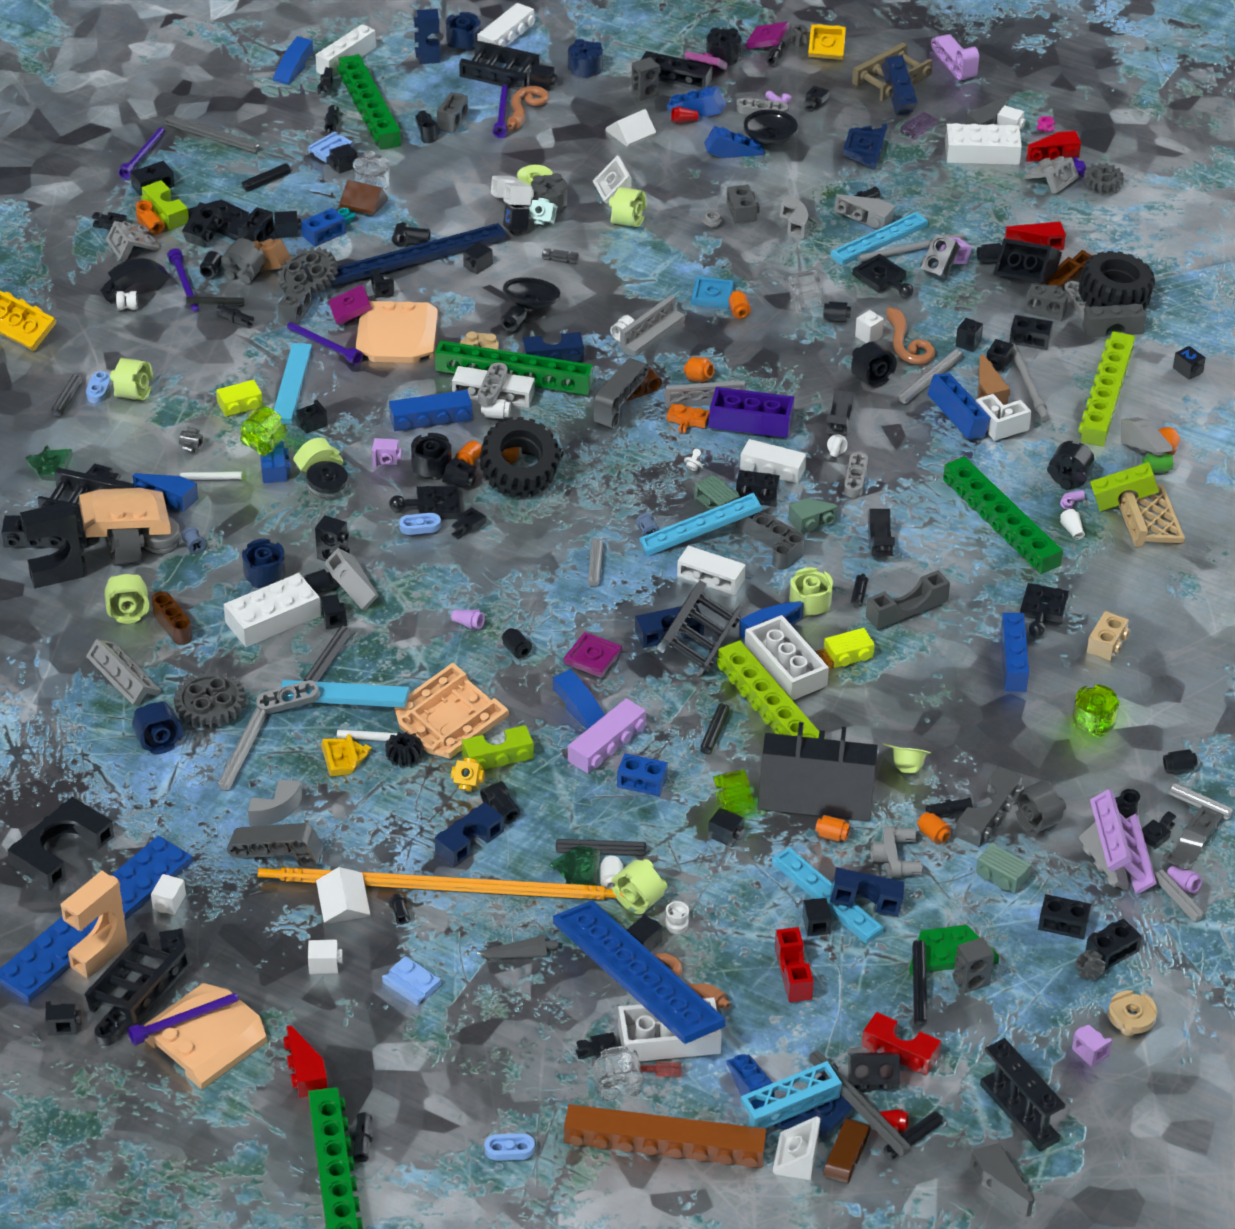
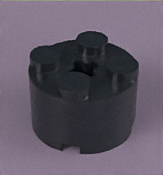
[706,28,741,66]
[851,341,897,387]
[411,433,452,480]
[1047,441,1094,490]

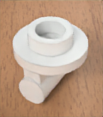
[827,434,848,457]
[684,449,703,471]

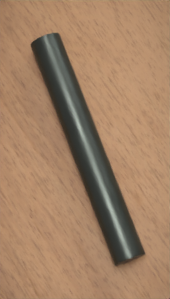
[186,296,244,305]

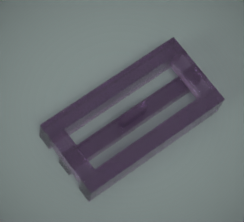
[900,112,937,139]

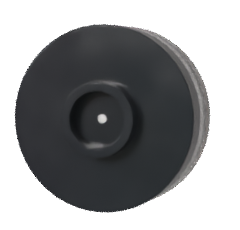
[306,461,348,501]

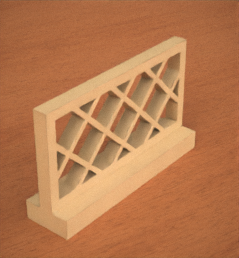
[1118,484,1185,547]

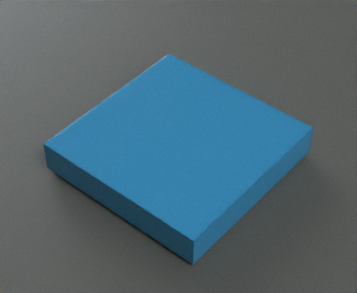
[691,276,734,309]

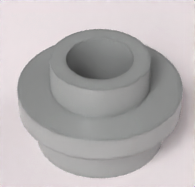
[703,211,722,227]

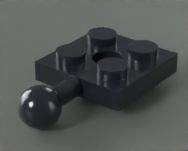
[852,254,914,298]
[389,486,461,519]
[1020,583,1069,637]

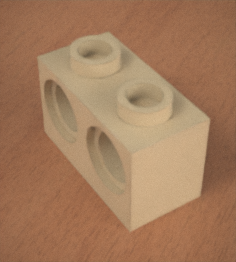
[1087,611,1130,661]

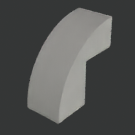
[780,195,808,239]
[248,780,302,826]

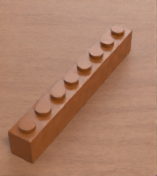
[564,1104,766,1168]

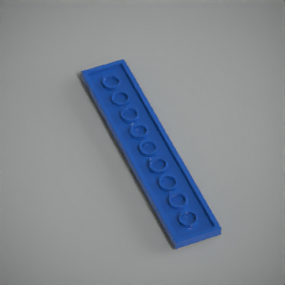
[0,835,193,1003]
[553,900,726,1044]

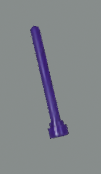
[493,84,508,138]
[117,127,165,180]
[167,249,199,312]
[287,322,363,365]
[127,993,239,1046]

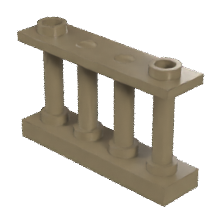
[852,42,933,101]

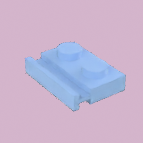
[308,131,353,163]
[382,956,441,1006]

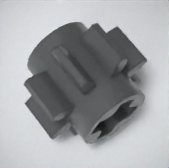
[789,24,810,46]
[179,427,203,453]
[1075,950,1105,981]

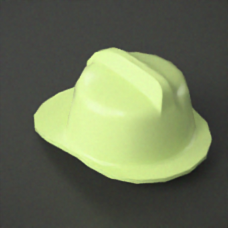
[883,743,931,773]

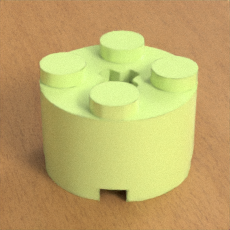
[609,187,647,227]
[110,358,153,400]
[789,567,833,617]
[104,574,149,624]
[611,859,668,914]

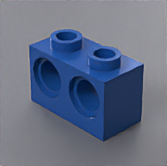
[301,208,346,247]
[617,753,668,796]

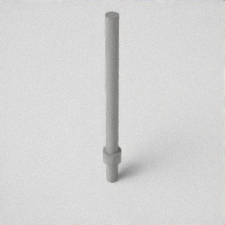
[858,232,965,263]
[1012,343,1049,422]

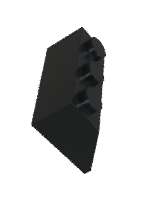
[993,238,1062,284]

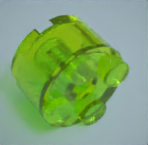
[240,407,288,456]
[1073,684,1120,737]
[713,769,755,816]

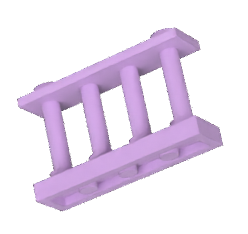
[1090,789,1157,894]

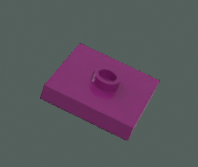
[745,22,789,49]
[685,51,728,70]
[328,284,372,325]
[564,632,622,678]

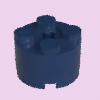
[446,12,481,51]
[568,39,603,78]
[242,539,286,588]
[132,701,183,754]

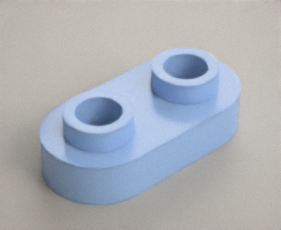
[86,371,111,403]
[399,513,441,535]
[485,1133,535,1161]

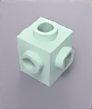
[528,198,557,226]

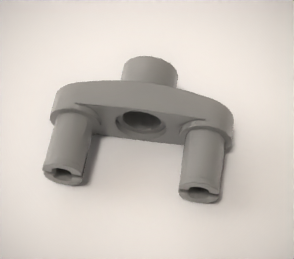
[870,826,922,878]

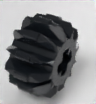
[385,730,423,768]

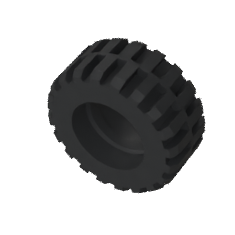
[1078,251,1155,310]
[480,417,560,498]

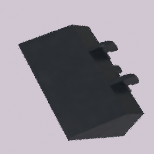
[757,722,878,821]

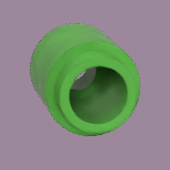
[1142,452,1173,473]

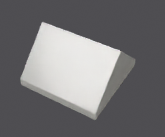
[606,109,656,147]
[593,155,631,203]
[316,867,370,924]
[772,1116,820,1180]

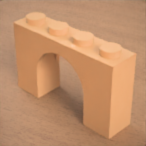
[61,871,128,979]

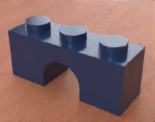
[414,9,441,64]
[881,55,918,115]
[522,332,584,362]
[635,603,704,648]
[435,802,504,867]
[830,867,905,917]

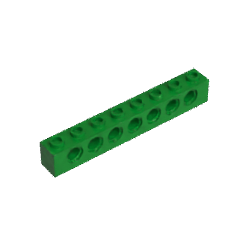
[337,54,401,150]
[435,340,593,395]
[943,456,1063,574]
[308,1087,363,1229]

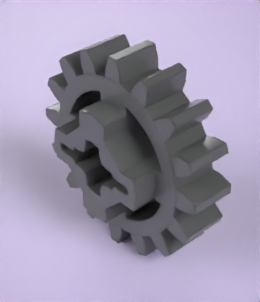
[1084,163,1124,193]

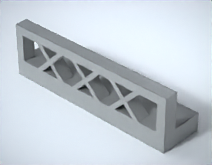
[620,295,685,357]
[663,381,745,408]
[86,639,162,706]

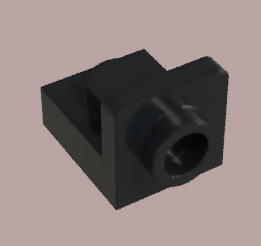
[370,268,394,298]

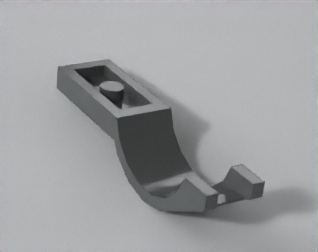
[1162,806,1223,869]

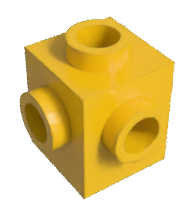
[451,758,485,791]

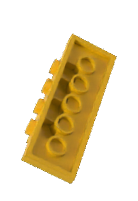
[0,290,57,351]

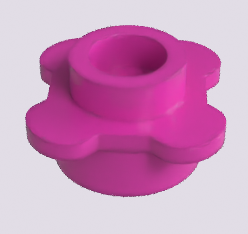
[1037,116,1055,132]

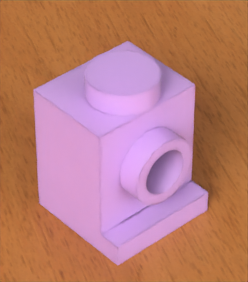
[941,238,972,264]
[372,438,402,467]
[1072,1024,1112,1067]

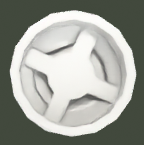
[116,291,138,311]
[610,315,635,342]
[665,901,689,934]

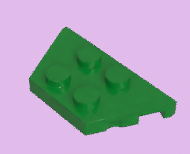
[909,925,999,975]

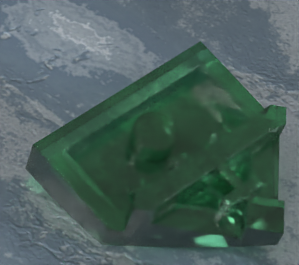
[26,445,73,481]
[550,846,601,886]

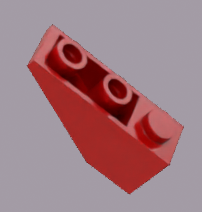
[1026,130,1081,162]
[1005,221,1066,250]
[283,1025,328,1098]

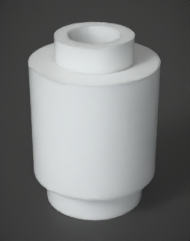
[481,399,511,419]
[600,856,623,889]

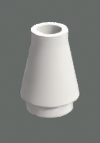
[1060,509,1085,540]

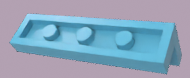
[740,1061,842,1128]

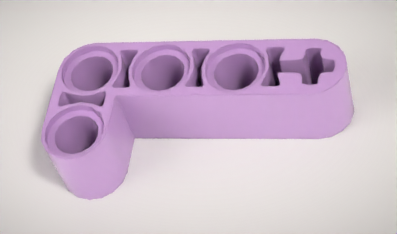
[931,34,979,81]

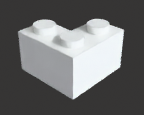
[976,394,1031,441]

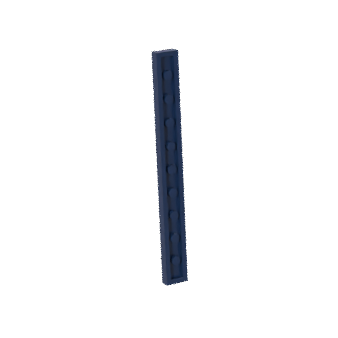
[330,223,506,286]

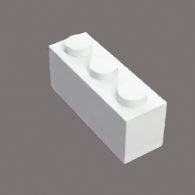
[740,439,806,484]
[677,545,746,595]

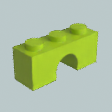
[141,181,189,230]
[1090,462,1159,512]
[462,725,534,773]

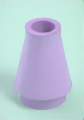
[451,609,485,630]
[1167,865,1202,894]

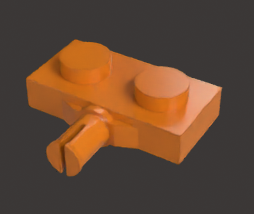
[666,404,709,433]

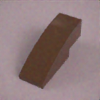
[1044,250,1092,288]

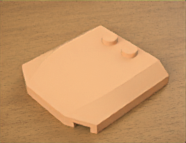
[356,301,438,363]
[79,488,171,537]
[394,663,509,759]
[144,983,267,1089]

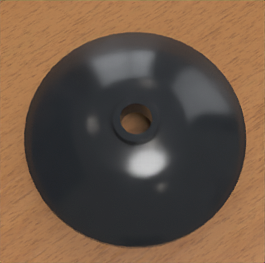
[744,109,798,144]
[503,277,560,310]

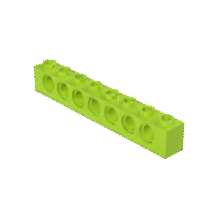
[1078,331,1135,447]
[716,640,819,738]

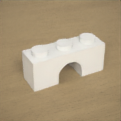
[491,176,534,205]

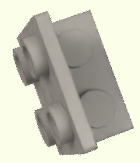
[1024,156,1079,194]
[105,221,160,261]

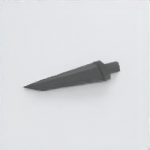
[475,935,558,959]

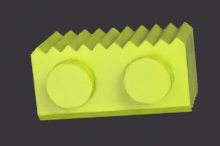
[216,380,263,417]
[823,628,874,668]

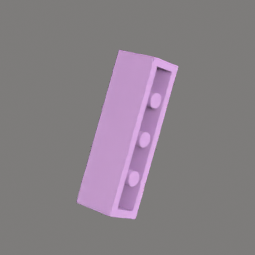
[568,698,647,774]

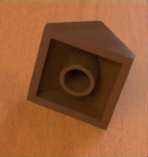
[339,180,388,215]

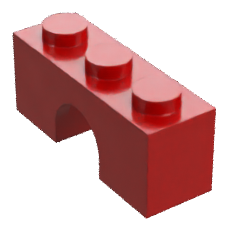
[774,927,814,1002]
[862,1012,942,1076]

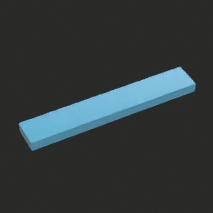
[830,212,928,266]
[272,343,312,424]
[639,493,762,556]
[280,680,410,708]
[772,847,884,944]

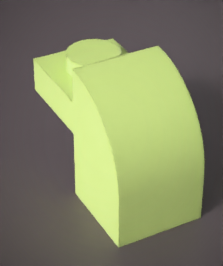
[293,438,344,472]

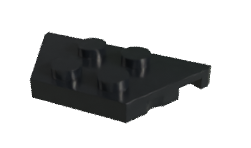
[188,199,249,241]

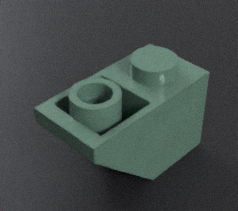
[788,498,838,534]

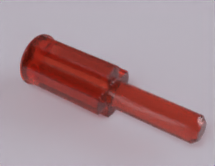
[631,1061,682,1077]

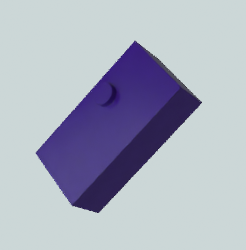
[709,387,795,438]

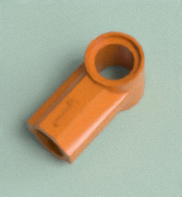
[136,200,165,235]

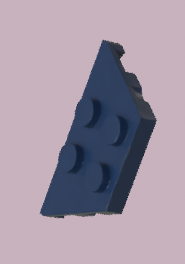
[843,124,888,169]
[773,1063,856,1139]

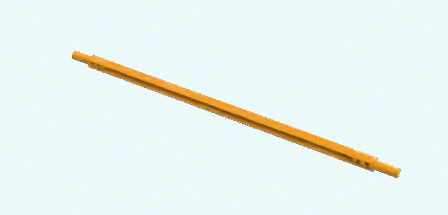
[258,867,625,900]

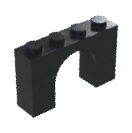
[20,501,86,589]
[7,796,114,890]

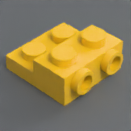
[808,24,846,60]

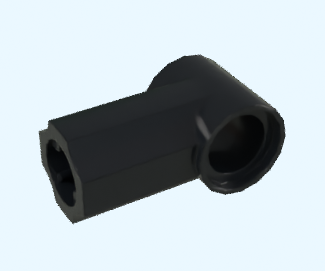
[415,110,437,143]
[392,222,431,247]
[480,781,520,824]
[1115,789,1141,819]

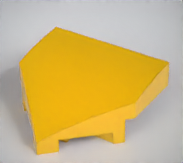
[321,734,372,776]

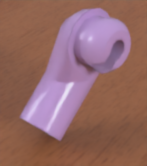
[765,91,792,104]
[1060,490,1085,510]

